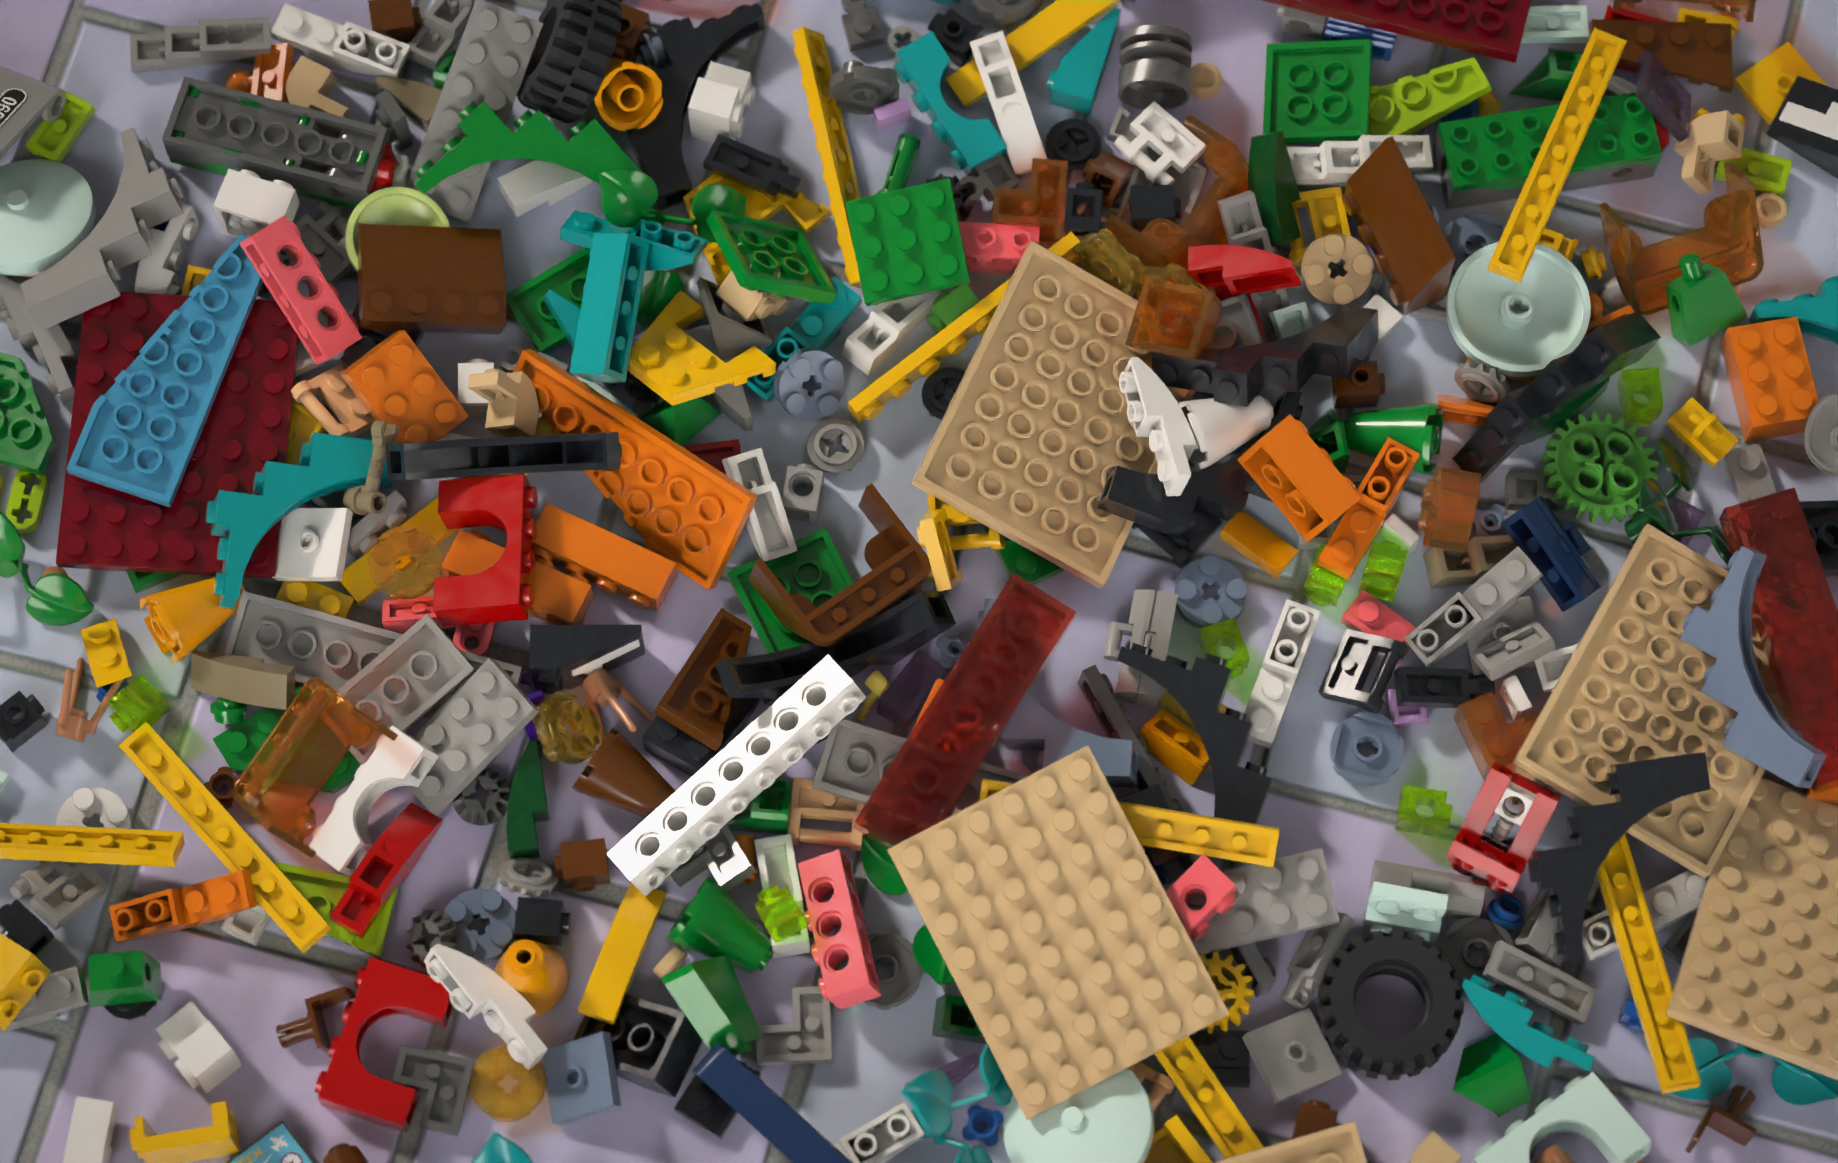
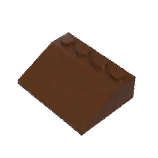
[1342,136,1455,315]
[358,224,506,335]

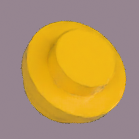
[1580,245,1608,280]

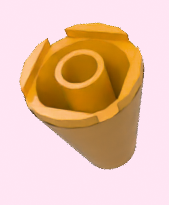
[594,57,663,131]
[139,577,245,663]
[494,940,569,1016]

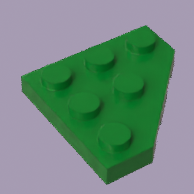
[0,352,58,476]
[213,684,360,794]

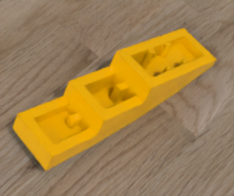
[578,883,667,1025]

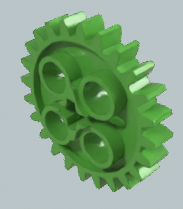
[1541,412,1659,525]

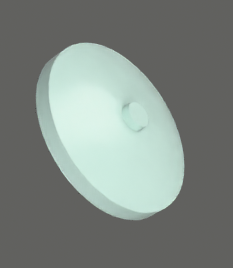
[0,159,96,275]
[1446,242,1591,377]
[1003,1068,1154,1163]

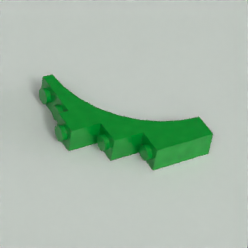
[413,101,643,194]

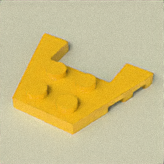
[683,173,831,286]
[627,290,776,406]

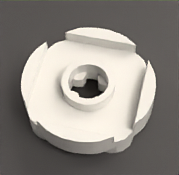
[56,787,132,829]

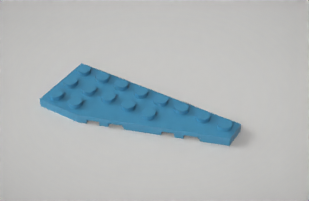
[66,234,263,508]

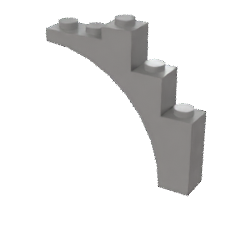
[20,127,184,330]

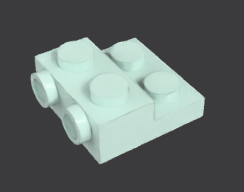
[1362,881,1448,945]

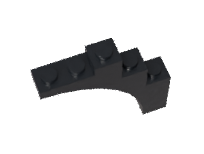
[626,3,765,211]
[1151,305,1379,407]
[1452,311,1661,485]
[1098,391,1303,538]
[386,432,622,481]
[716,591,956,705]
[1117,642,1273,824]
[1528,752,1711,962]

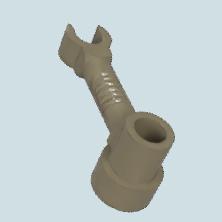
[343,420,399,515]

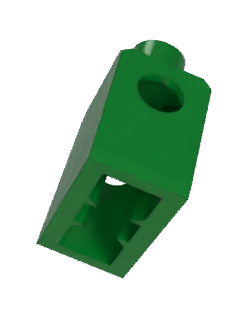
[1665,254,1748,346]
[88,950,162,1007]

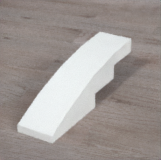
[1287,135,1433,185]

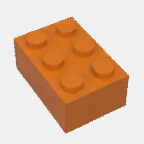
[1720,317,1819,442]
[340,330,469,443]
[1237,414,1361,543]

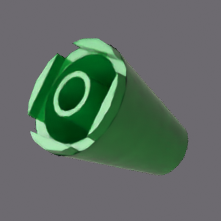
[1343,403,1443,475]
[667,876,774,973]

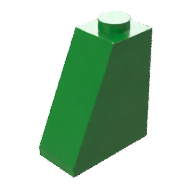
[662,954,762,1057]

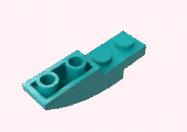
[560,210,707,271]
[745,276,863,403]
[1460,974,1595,1071]

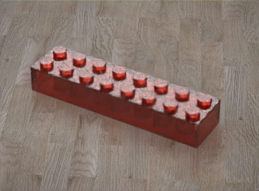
[1719,487,1838,794]
[854,573,1076,849]

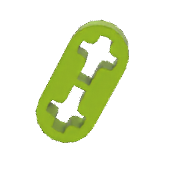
[6,470,50,535]

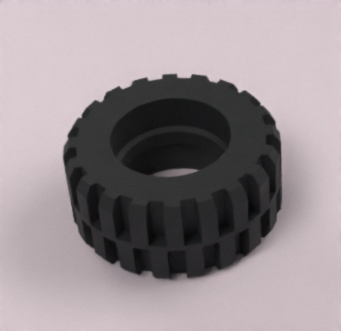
[517,0,623,123]
[1316,930,1464,1080]

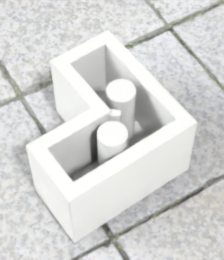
[688,61,756,143]
[213,169,300,238]
[155,1001,242,1094]

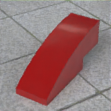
[1188,245,1302,296]

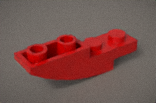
[329,802,443,939]

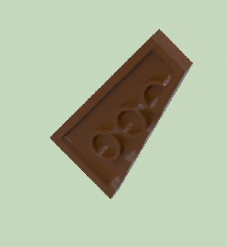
[1589,19,1733,93]
[654,608,752,752]

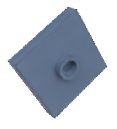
[542,1031,621,1125]

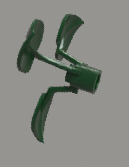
[1624,437,1739,566]

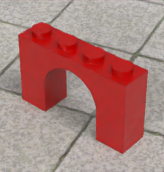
[433,473,538,627]
[315,957,454,1133]

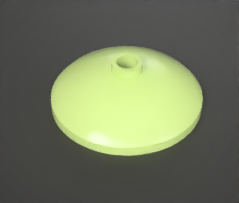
[345,187,450,272]

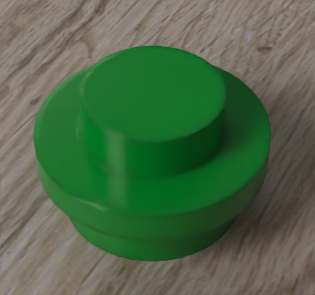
[210,697,247,724]

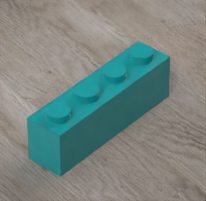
[569,233,650,383]

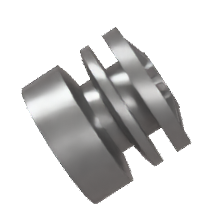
[1118,25,1193,110]

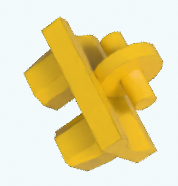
[1665,397,1739,468]

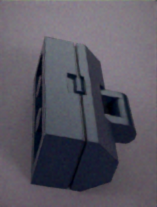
[1501,495,1604,612]

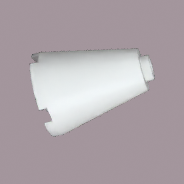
[1178,394,1274,472]

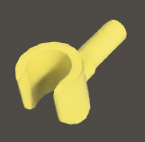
[855,670,890,722]

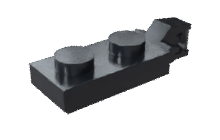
[703,134,802,199]
[1394,667,1496,708]

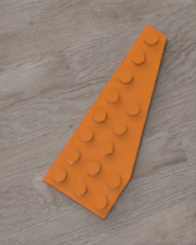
[513,348,758,590]

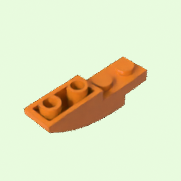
[1317,437,1420,581]
[109,870,257,943]

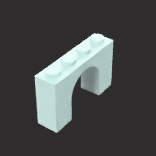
[1474,1072,1652,1163]

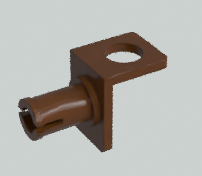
[276,986,356,1053]
[1685,1085,1756,1154]

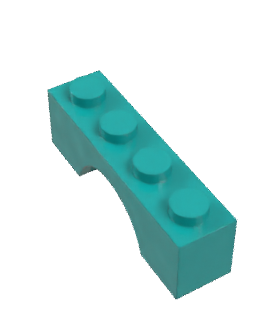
[893,31,1007,176]

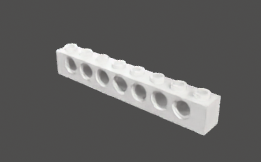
[606,655,866,896]

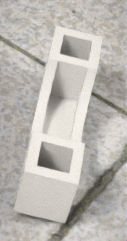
[307,725,439,877]

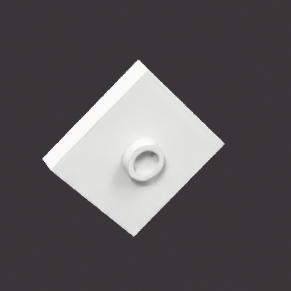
[272,508,353,581]

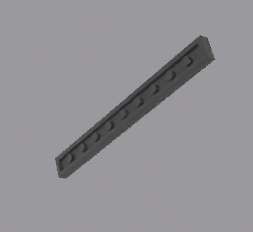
[1078,665,1276,998]

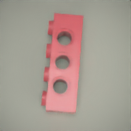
[239,215,362,365]
[959,221,1040,275]
[798,849,882,1010]
[1166,854,1238,942]

